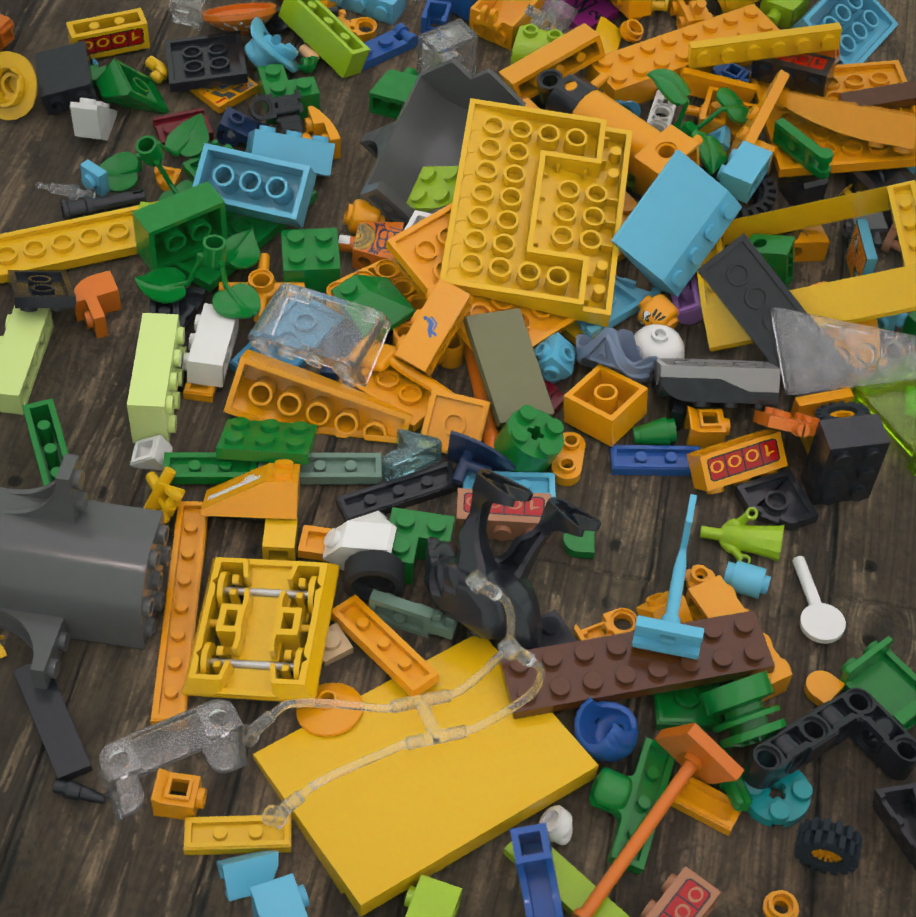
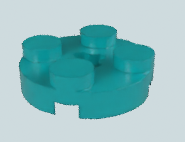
[744,770,813,828]

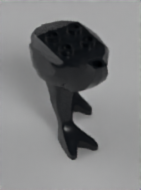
[424,468,601,652]

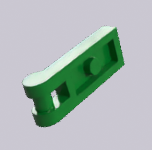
[772,118,833,179]

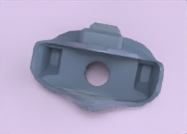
[575,327,658,384]

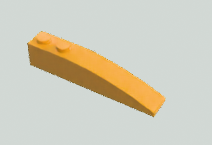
[765,88,916,154]
[223,349,413,444]

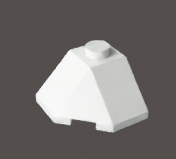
[322,511,397,571]

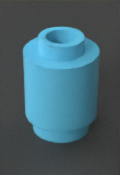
[724,560,771,599]

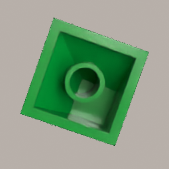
[95,59,169,114]
[331,275,416,345]

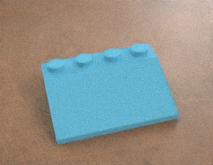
[791,0,898,65]
[611,150,742,297]

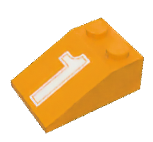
[201,459,300,519]

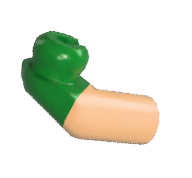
[298,44,319,74]

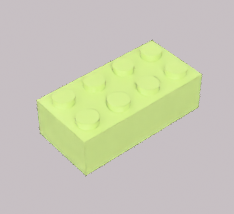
[127,313,187,443]

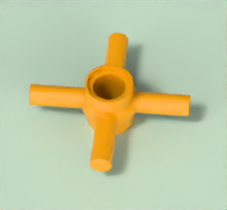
[219,253,305,324]

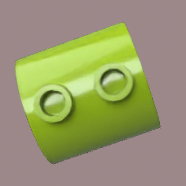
[510,24,564,65]

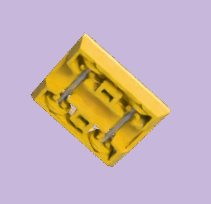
[182,557,340,704]

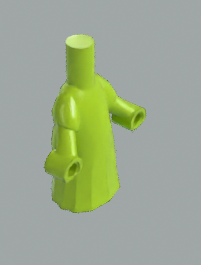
[700,507,785,564]

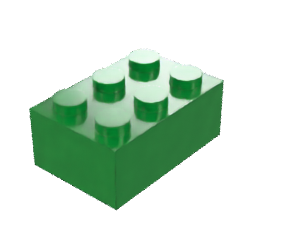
[132,181,228,271]

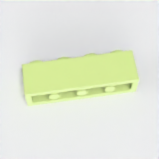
[0,306,54,415]

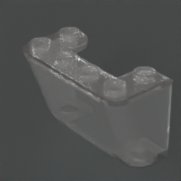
[247,283,391,387]
[97,699,247,821]

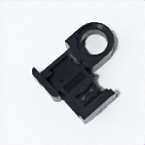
[248,89,303,134]

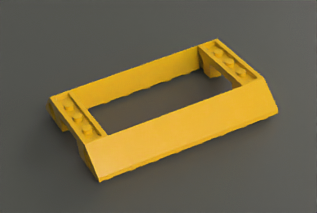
[697,180,916,352]

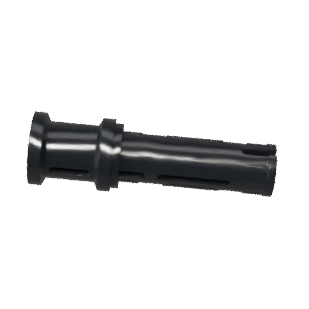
[60,188,146,221]

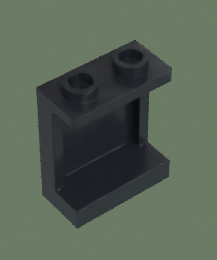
[35,40,98,115]

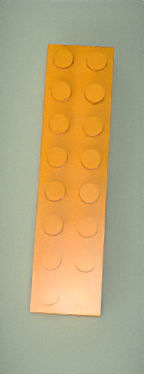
[585,4,780,104]

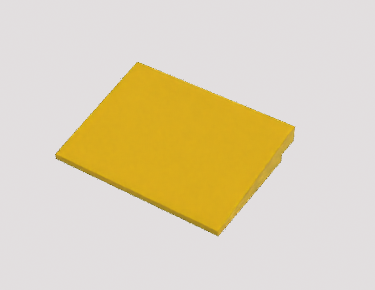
[440,98,632,327]
[253,635,599,917]

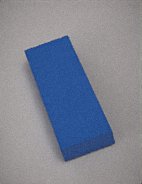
[609,445,700,476]

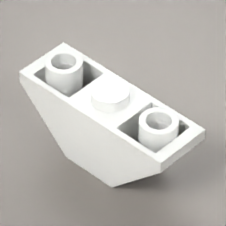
[70,98,117,141]

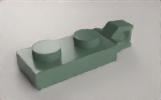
[369,589,458,640]

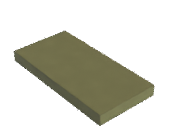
[463,308,555,427]

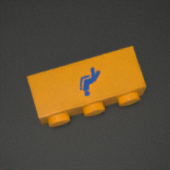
[395,278,475,377]

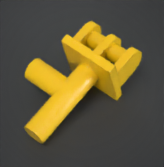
[143,466,186,524]

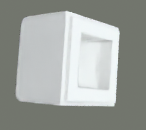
[130,434,173,471]

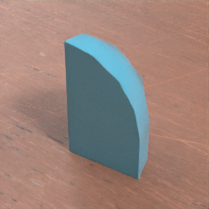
[216,851,279,901]

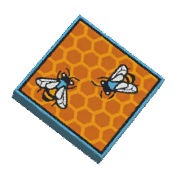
[845,219,878,278]

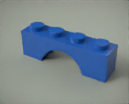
[510,822,564,917]

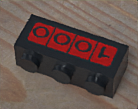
[751,53,836,97]

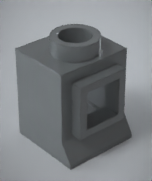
[842,212,888,248]

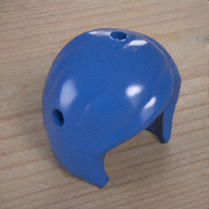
[574,697,638,763]

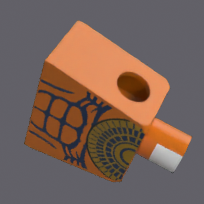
[338,222,404,270]

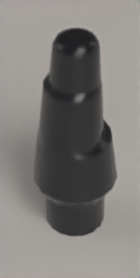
[52,779,106,804]

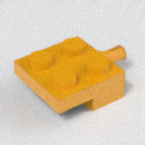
[685,86,757,143]

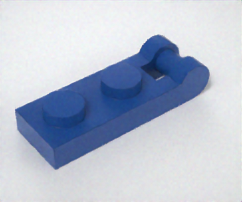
[362,23,419,71]

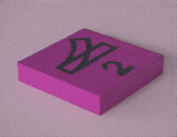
[550,0,619,31]

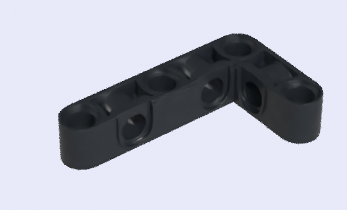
[742,688,916,789]

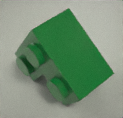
[257,63,320,125]
[381,507,455,585]

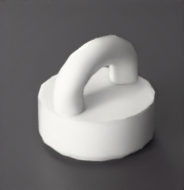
[539,805,573,845]

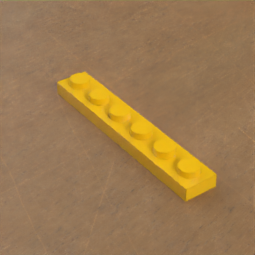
[687,22,842,69]

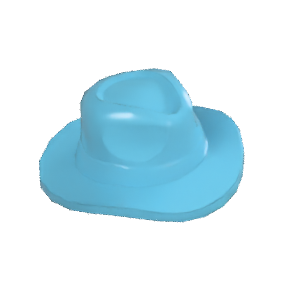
[244,17,298,73]

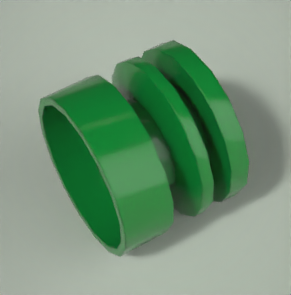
[700,671,788,749]

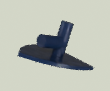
[447,430,516,485]

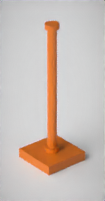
[572,723,744,917]

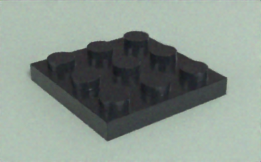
[165,31,248,92]

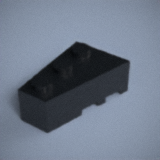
[872,783,916,871]

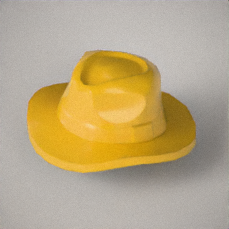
[0,51,38,120]

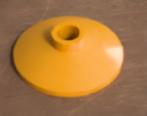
[296,683,364,737]

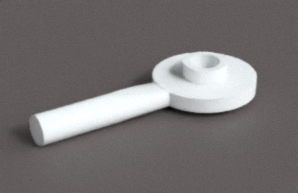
[792,556,846,644]

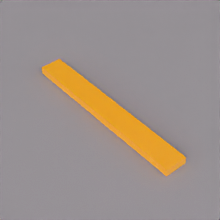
[151,501,209,728]

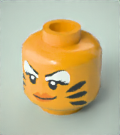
[637,294,680,329]

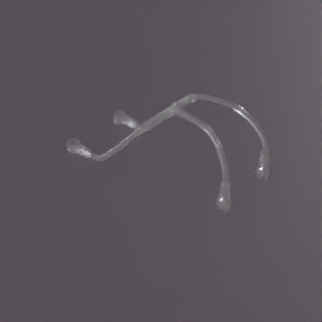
[235,569,545,829]

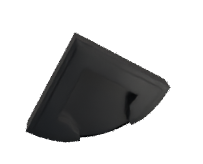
[670,401,687,432]

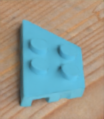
[577,275,661,340]

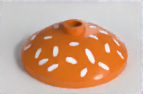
[202,2,277,36]

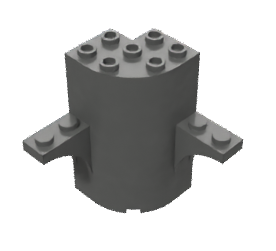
[359,59,526,228]
[0,453,171,690]

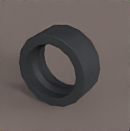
[343,550,405,604]

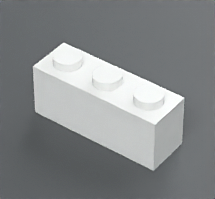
[182,303,239,388]

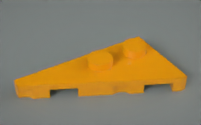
[726,69,790,162]

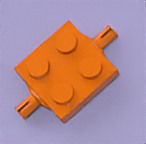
[753,406,820,437]

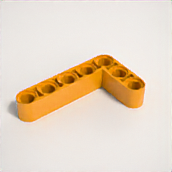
[326,259,464,369]

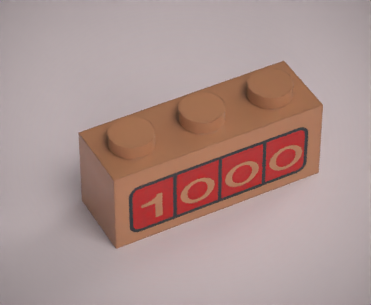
[455,488,551,542]
[640,866,721,917]

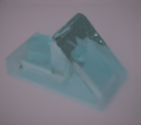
[382,429,442,481]

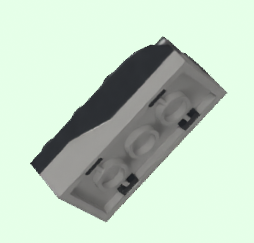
[652,358,781,409]

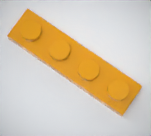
[331,594,439,699]

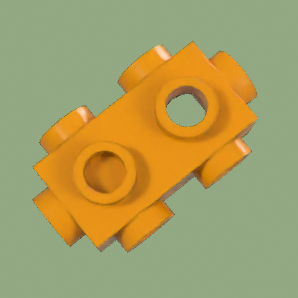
[669,0,713,29]

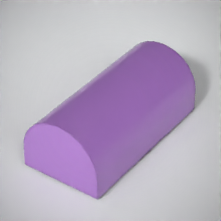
[671,272,703,325]

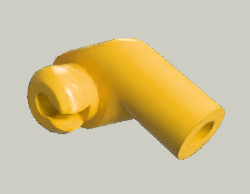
[145,56,169,84]

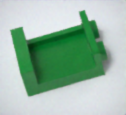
[840,636,916,731]

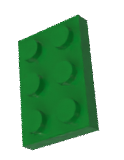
[216,417,318,465]

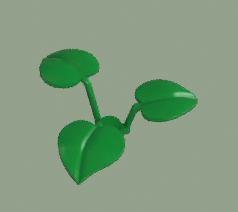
[646,69,749,175]
[99,113,210,201]
[135,229,261,319]

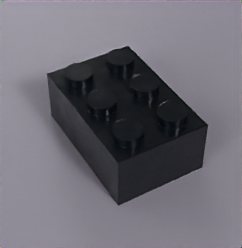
[801,413,891,505]

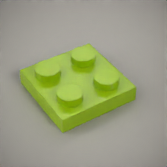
[406,166,459,212]

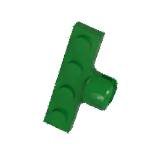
[589,737,675,875]

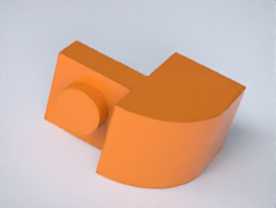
[74,270,121,339]

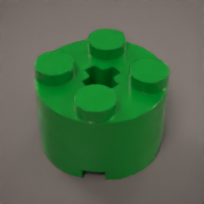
[494,405,564,473]

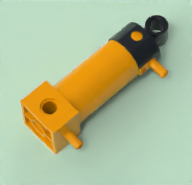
[537,69,703,196]

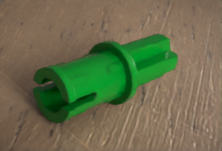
[718,749,753,812]

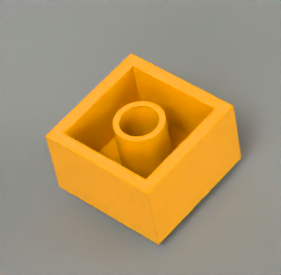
[564,364,648,447]

